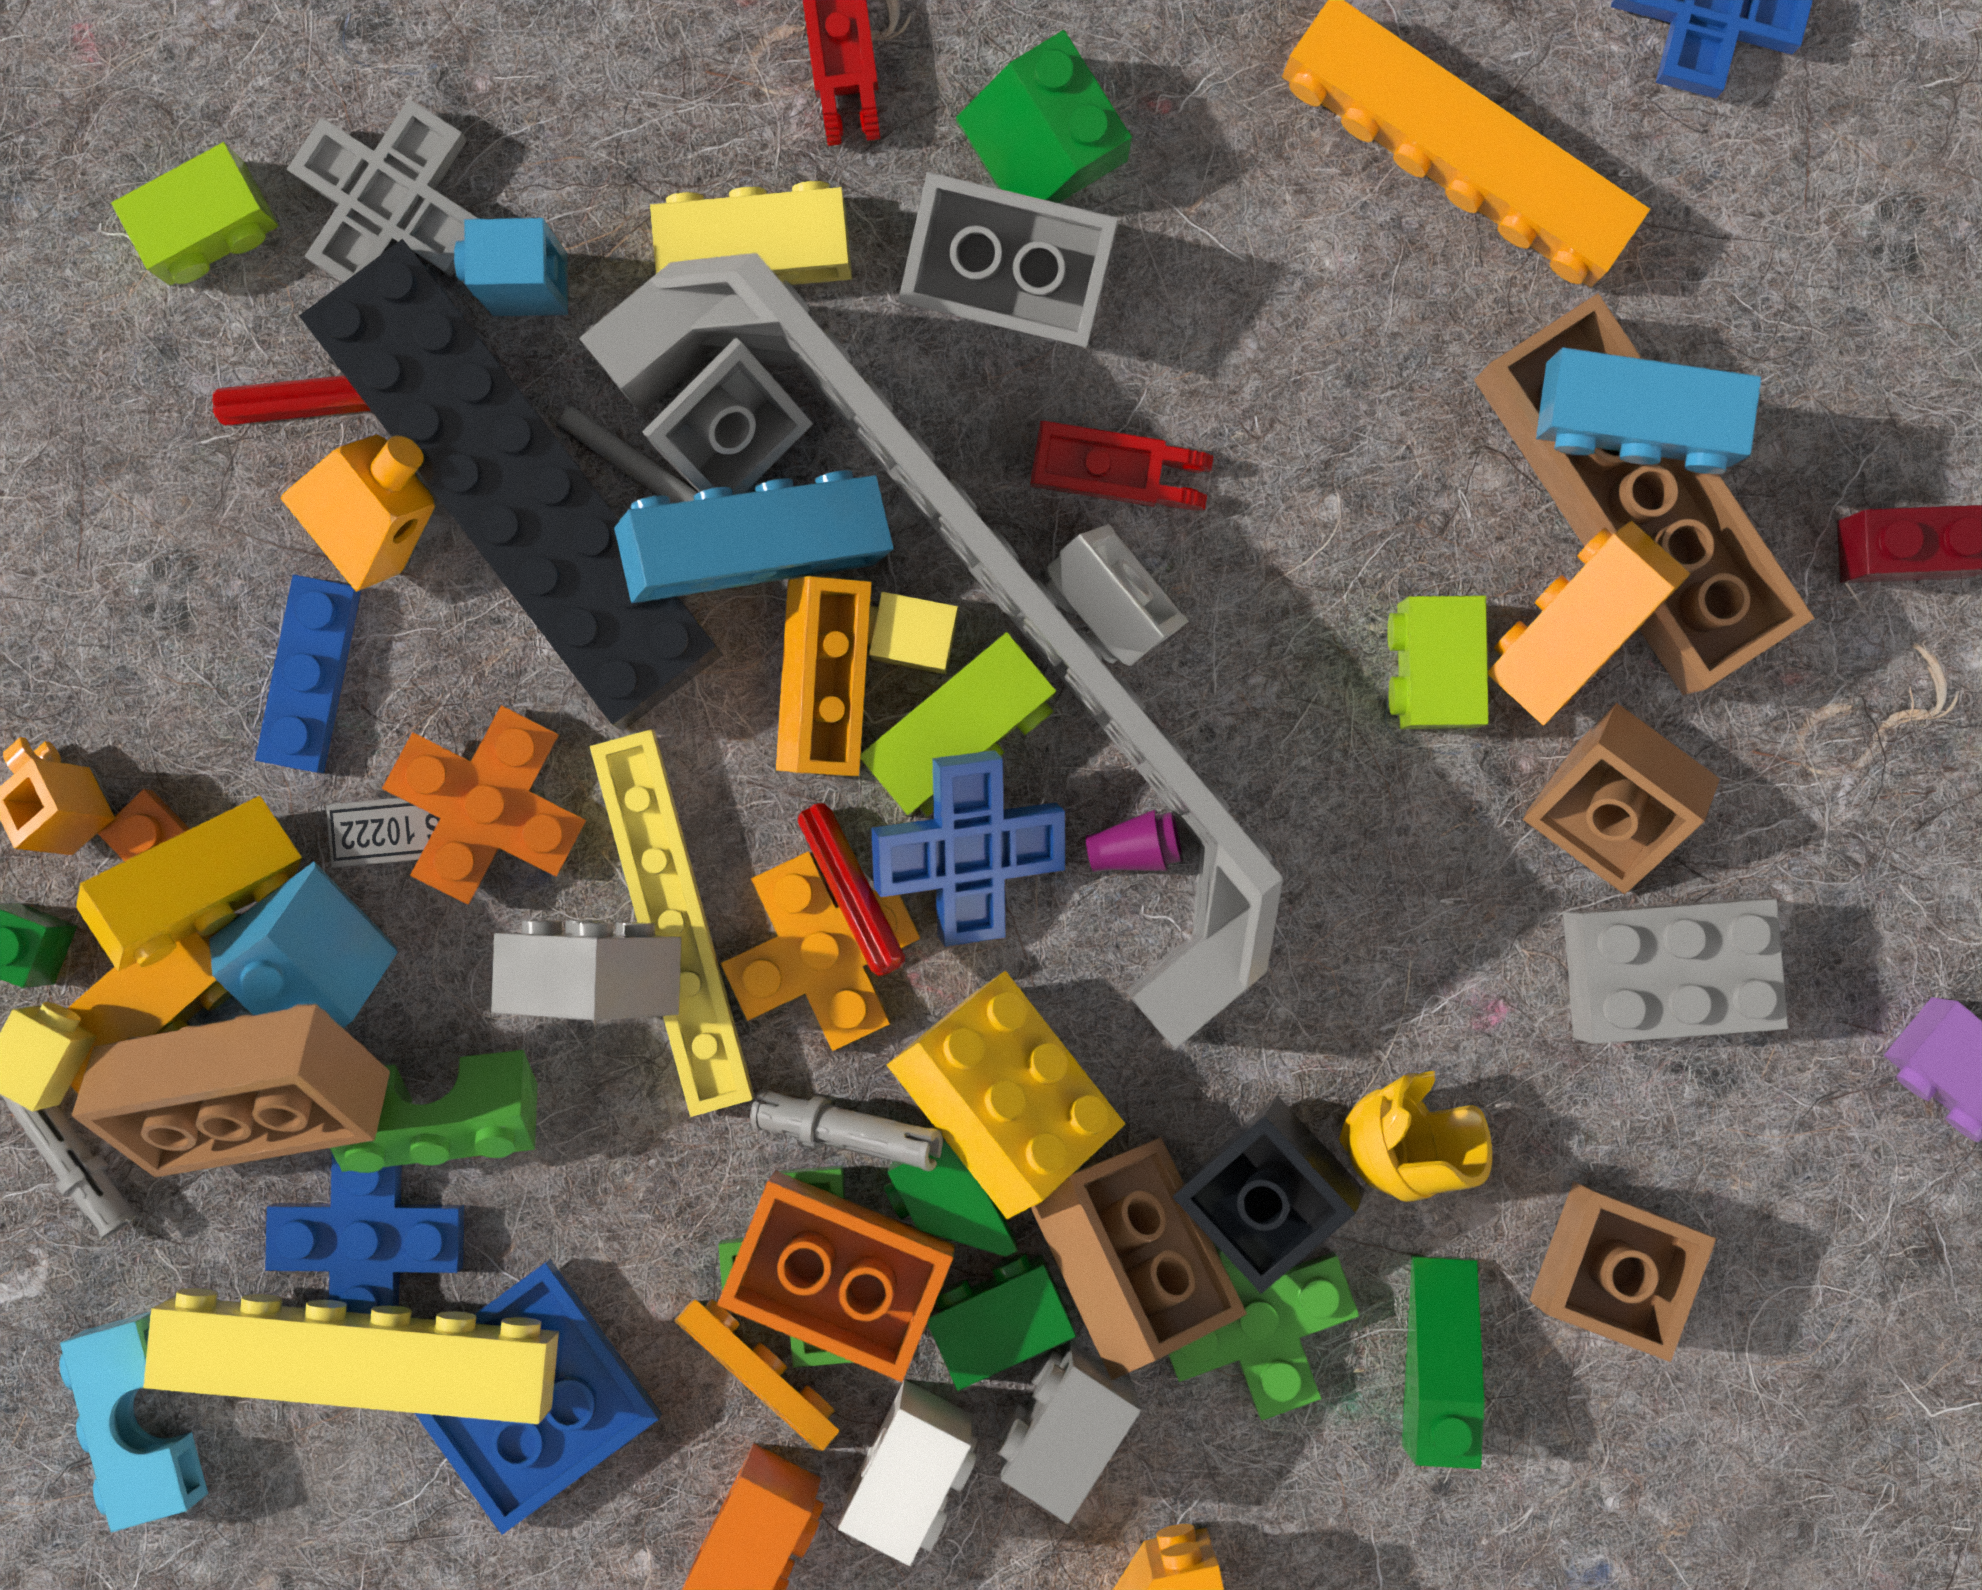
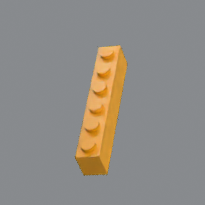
[1282,0,1650,288]

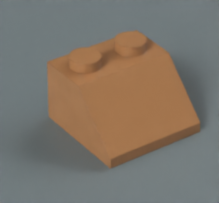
[1523,702,1720,895]

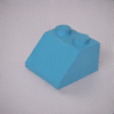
[209,861,398,1028]

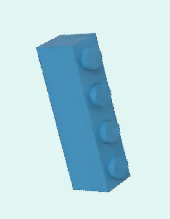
[614,470,894,603]

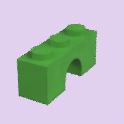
[330,1050,538,1173]

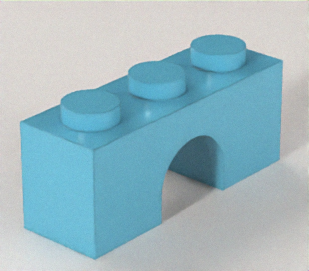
[59,1311,208,1533]

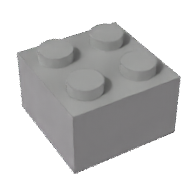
[491,920,681,1020]
[997,1340,1141,1524]

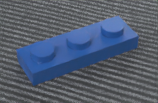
[255,574,361,774]

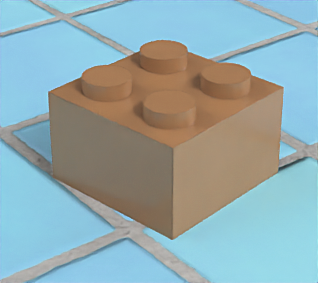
[1529,1181,1717,1362]

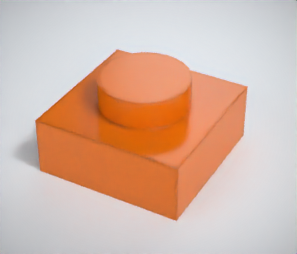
[97,789,190,861]

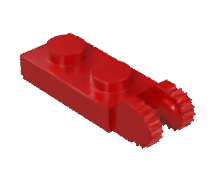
[803,0,881,146]
[1030,421,1214,511]

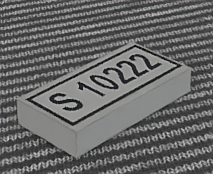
[326,798,440,868]

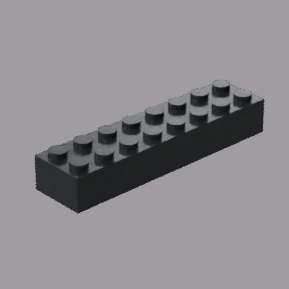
[299,239,723,731]

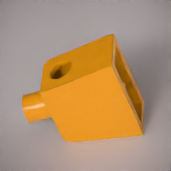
[281,434,435,592]

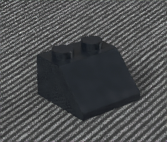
[1172,1095,1366,1294]

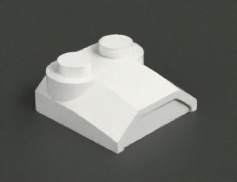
[1047,524,1189,666]

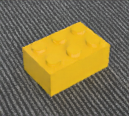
[886,971,1126,1219]

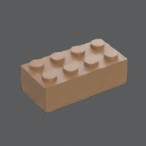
[71,1004,390,1177]

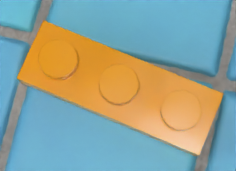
[674,1299,840,1451]

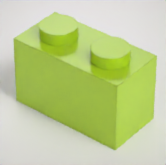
[111,142,279,286]
[1387,596,1488,729]

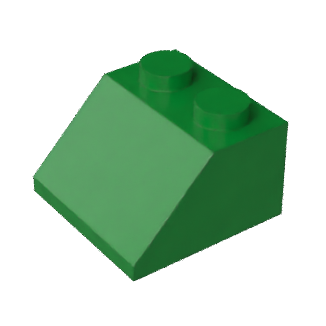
[956,29,1132,203]

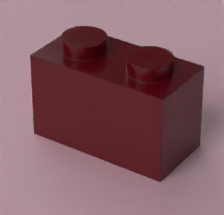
[1837,505,1982,584]

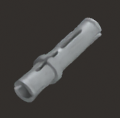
[750,1089,943,1171]
[0,1094,137,1240]

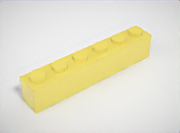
[143,1288,559,1424]

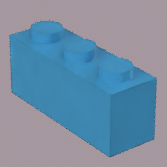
[1536,347,1761,474]

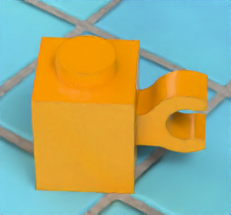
[0,737,115,855]

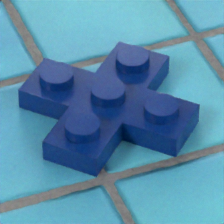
[1610,0,1813,99]
[872,750,1065,947]
[265,1154,464,1314]

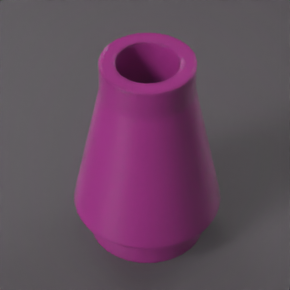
[1086,809,1183,872]

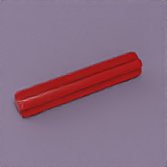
[212,375,371,425]
[797,803,905,976]

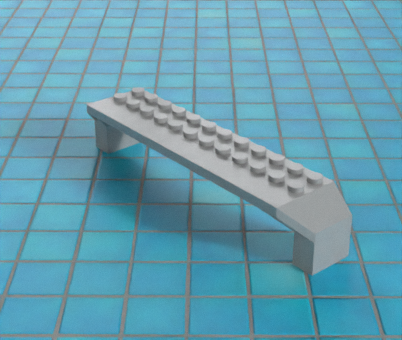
[579,253,1283,1049]

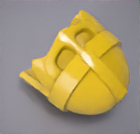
[1339,1071,1492,1202]

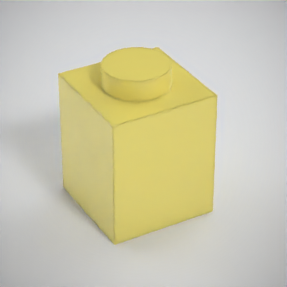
[867,592,959,675]
[0,1002,97,1112]

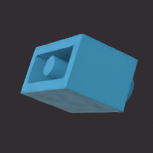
[454,218,568,316]

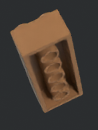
[1474,293,1814,695]

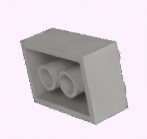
[898,172,1118,348]
[1563,898,1788,1044]

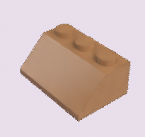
[1031,1137,1247,1380]

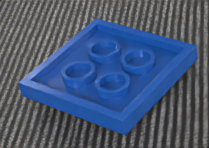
[414,1259,662,1535]

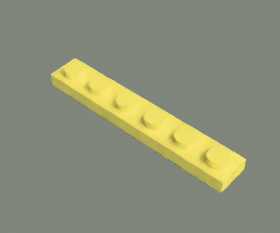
[590,729,755,1117]

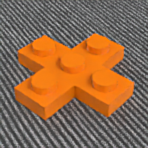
[382,705,586,905]

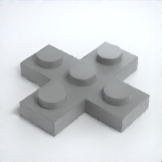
[286,99,479,283]

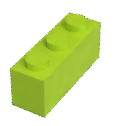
[860,632,1056,818]

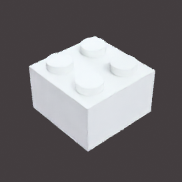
[838,1379,978,1566]

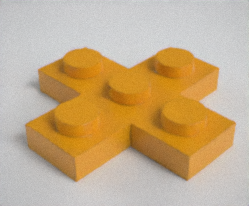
[720,851,921,1051]

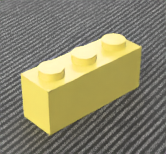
[650,181,852,285]

